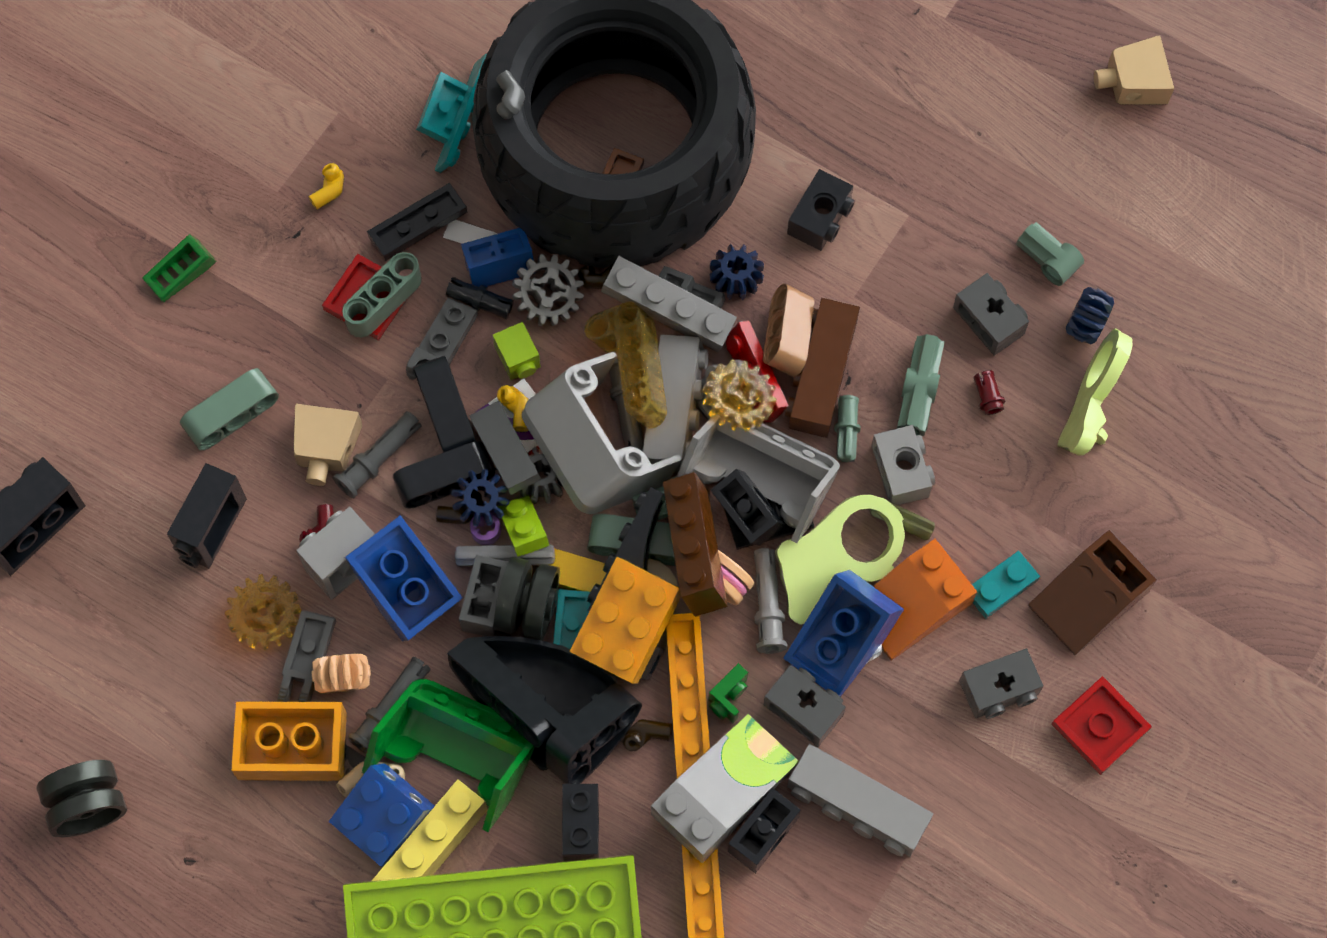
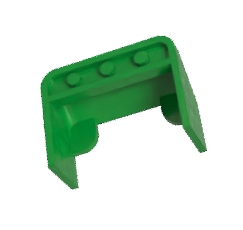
[362,679,535,832]

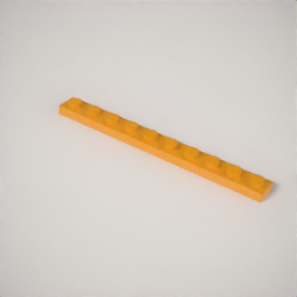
[666,613,724,938]

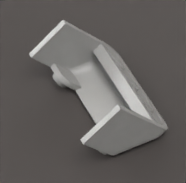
[522,351,682,514]
[677,408,840,543]

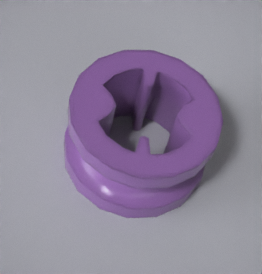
[470,513,501,545]

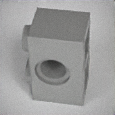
[871,425,935,505]

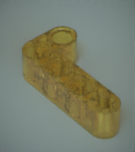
[584,301,667,428]

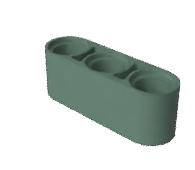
[342,252,422,338]
[180,368,279,450]
[587,514,676,566]

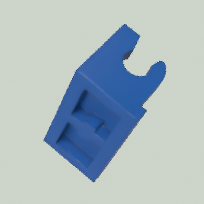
[461,228,536,287]

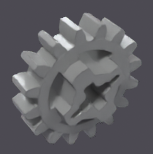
[512,254,584,326]

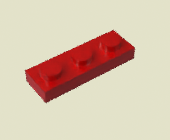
[725,321,789,424]

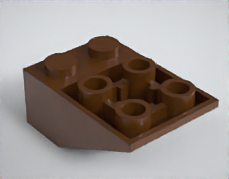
[1028,530,1157,656]

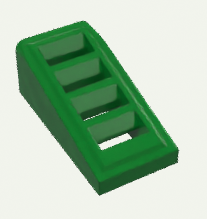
[142,234,217,302]

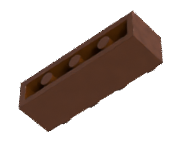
[785,298,860,438]
[663,472,728,617]

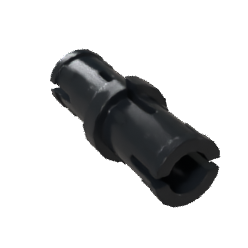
[445,277,514,320]

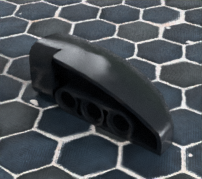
[447,636,642,784]

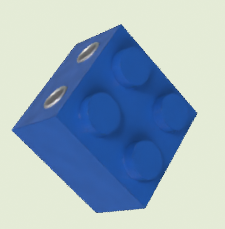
[328,763,435,867]

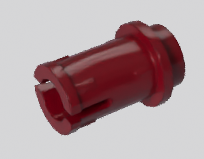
[973,370,1006,415]

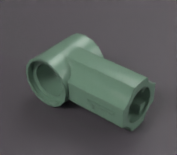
[1016,222,1084,286]

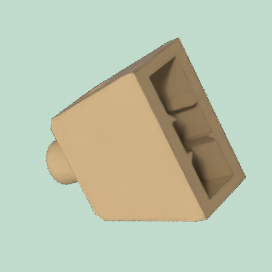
[1094,36,1174,104]
[294,404,362,486]

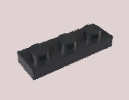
[367,183,468,261]

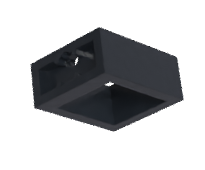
[167,463,247,569]

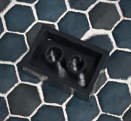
[0,457,86,576]

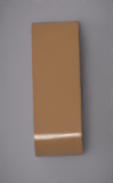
[763,283,814,377]

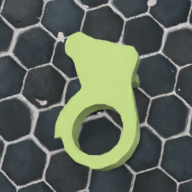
[1058,328,1132,456]
[775,495,905,624]

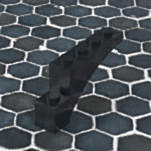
[587,487,665,680]

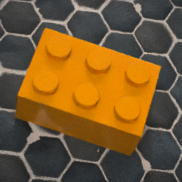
[569,557,681,684]
[231,702,347,781]

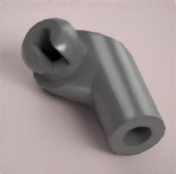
[496,70,525,119]

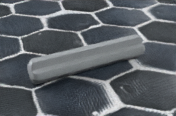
[455,544,555,566]

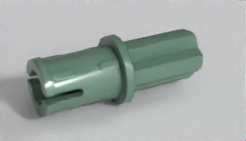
[834,395,861,462]

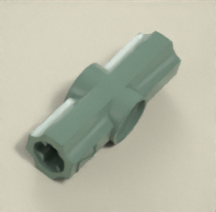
[897,334,945,436]

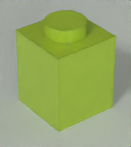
[493,322,541,380]

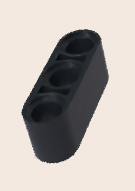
[413,355,476,453]
[393,441,496,509]

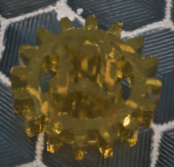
[702,360,777,431]
[225,574,302,650]

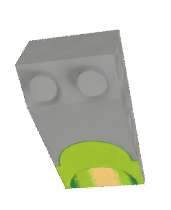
[651,714,799,863]

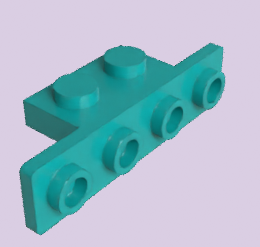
[416,54,487,173]

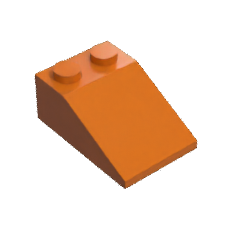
[873,538,977,661]

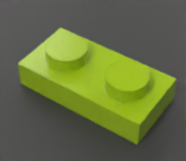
[497,495,550,557]

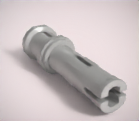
[754,548,787,654]

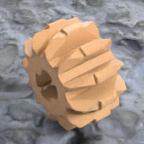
[311,654,371,693]

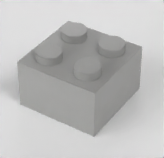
[296,506,375,600]

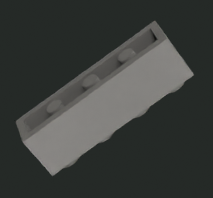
[601,256,737,352]
[643,335,708,472]
[787,743,934,857]

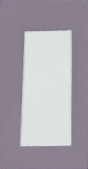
[443,220,498,244]

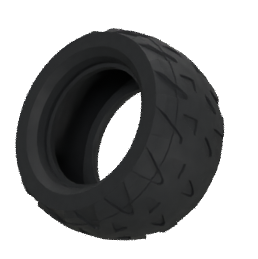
[472,0,756,268]

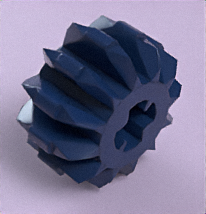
[709,243,764,300]
[1066,287,1114,345]
[451,469,509,527]

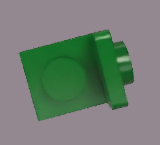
[708,663,749,723]

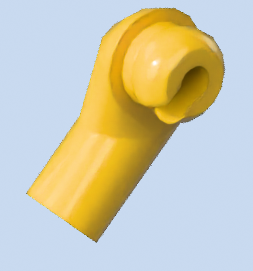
[308,163,344,210]
[497,385,529,432]

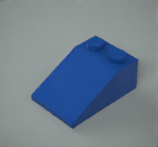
[344,515,463,642]
[783,570,904,697]

